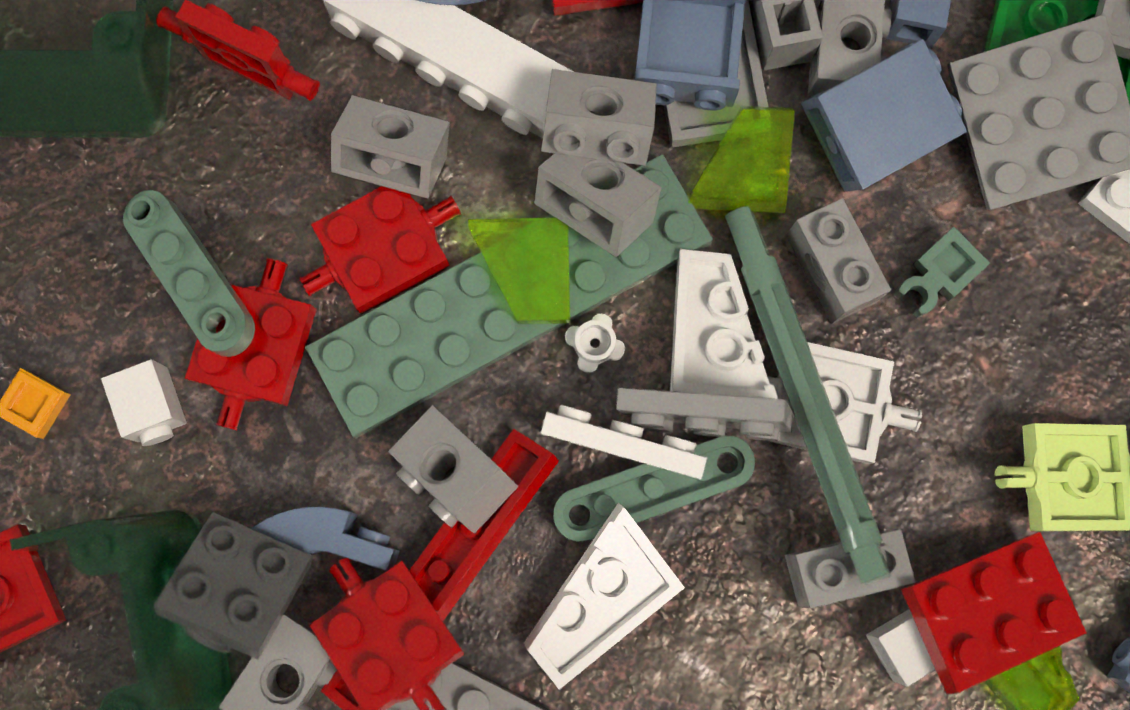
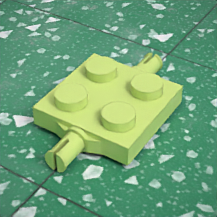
[995,423,1130,531]

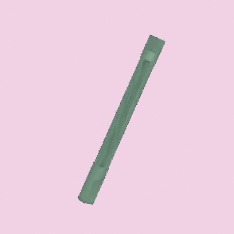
[725,206,891,585]

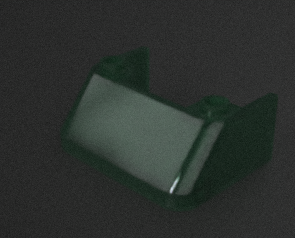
[0,0,173,138]
[10,510,233,710]

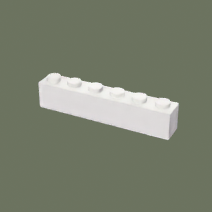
[323,0,573,138]

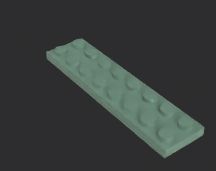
[305,154,713,438]

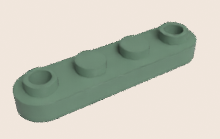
[123,190,255,357]
[553,436,755,542]

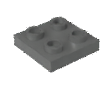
[154,512,312,660]

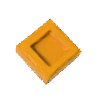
[0,368,71,439]

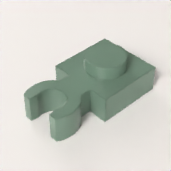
[894,227,990,318]

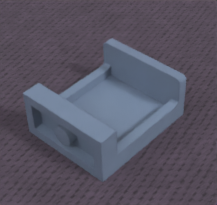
[634,0,746,111]
[800,39,967,192]

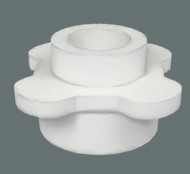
[565,314,625,373]

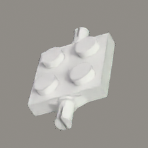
[767,342,922,465]

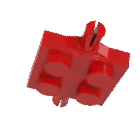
[156,0,320,101]
[299,186,461,314]
[184,258,317,431]
[309,558,464,710]

